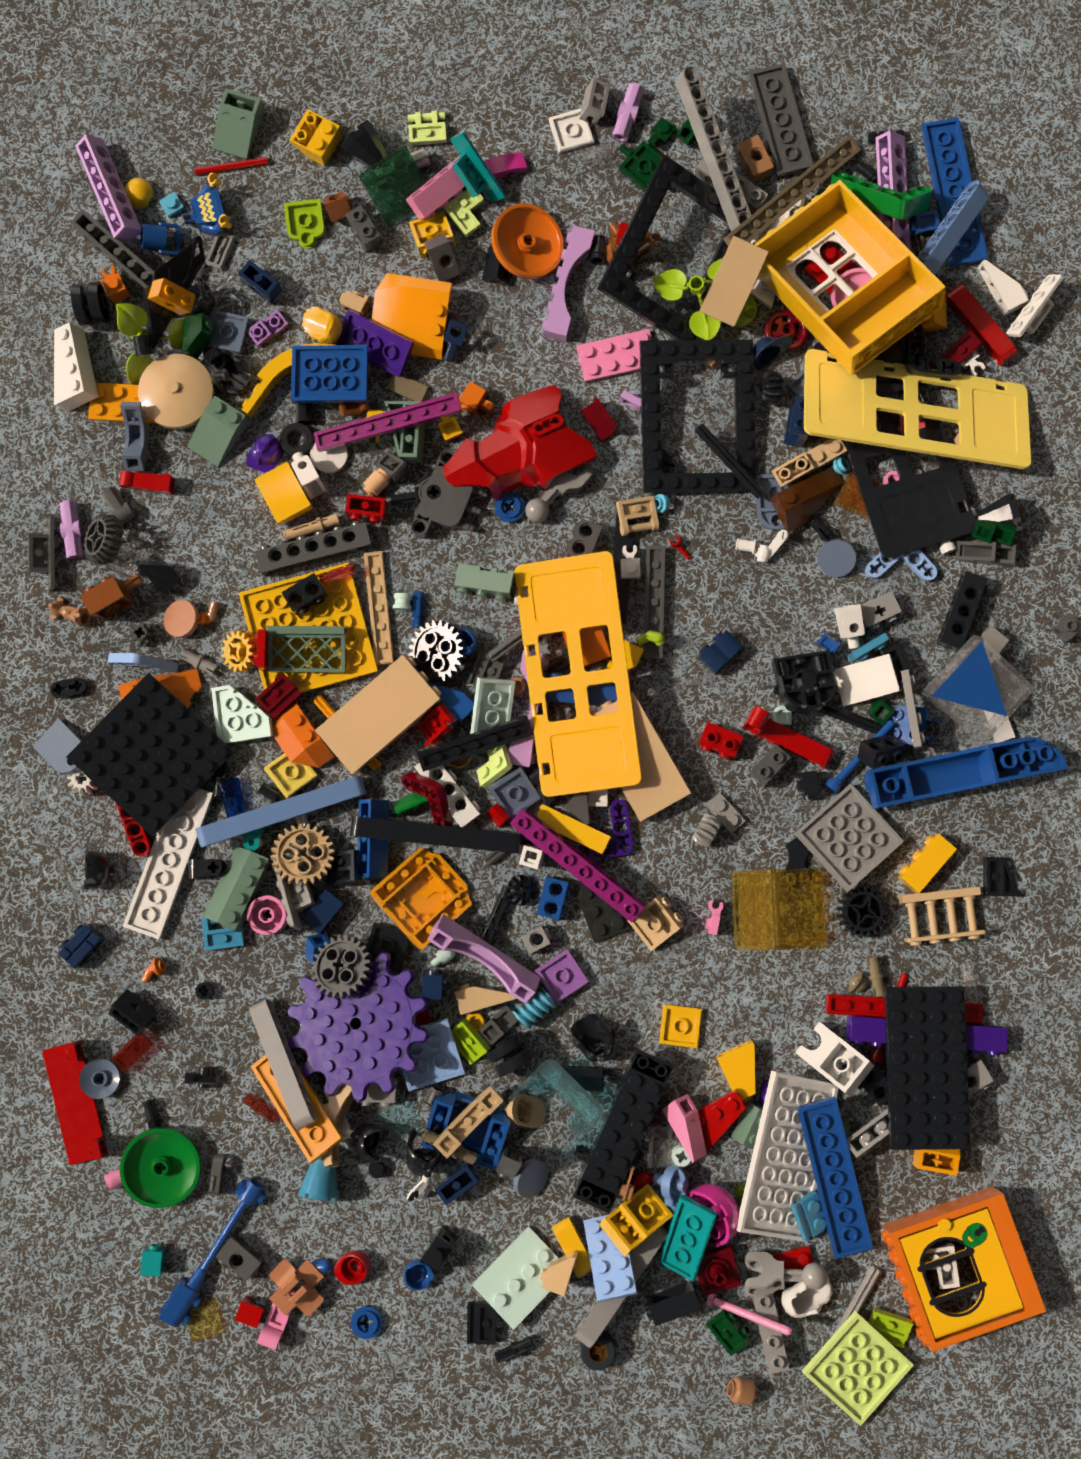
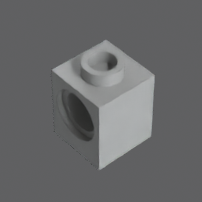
[521,926,552,954]

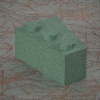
[384,401,425,463]

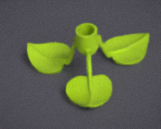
[653,258,723,340]
[116,303,184,385]

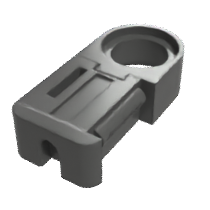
[208,1154,226,1197]

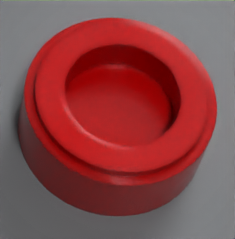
[632,1172,653,1190]

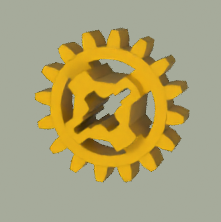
[221,630,257,672]

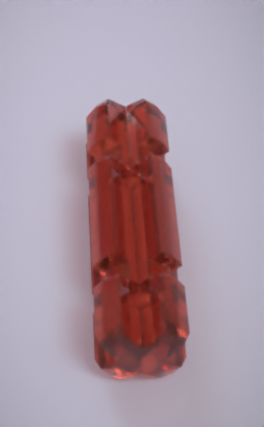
[319,563,357,584]
[243,1093,279,1123]

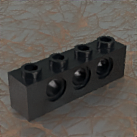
[936,571,988,652]

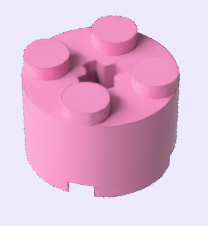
[247,895,288,935]

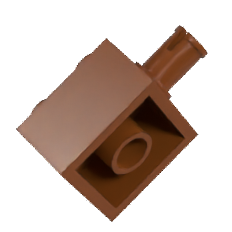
[80,573,144,620]

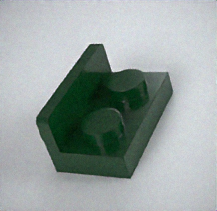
[706,1309,753,1356]

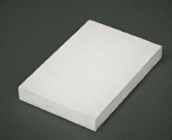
[834,654,900,707]

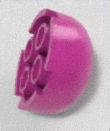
[686,1184,740,1247]

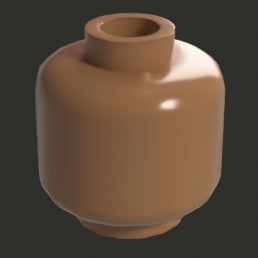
[727,1376,758,1406]

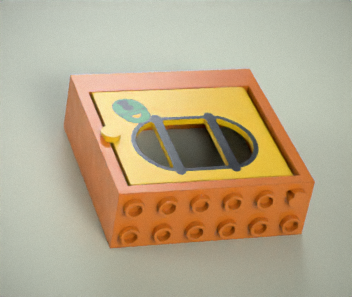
[881,1186,1046,1352]

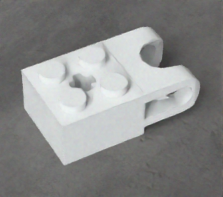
[795,1022,874,1097]

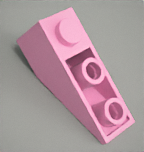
[662,1094,707,1163]

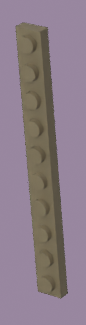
[723,134,861,246]

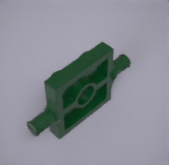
[618,141,662,192]

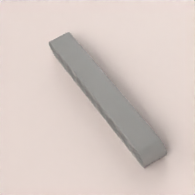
[675,66,751,232]

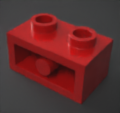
[345,494,388,524]
[698,721,743,760]

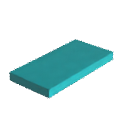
[658,1194,718,1282]

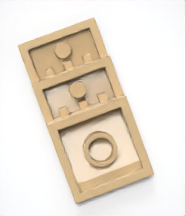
[699,236,768,327]

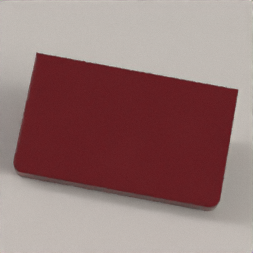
[580,396,617,443]

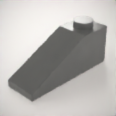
[495,1146,523,1179]

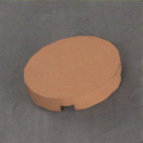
[163,600,199,638]

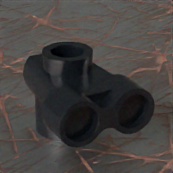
[184,1067,215,1088]

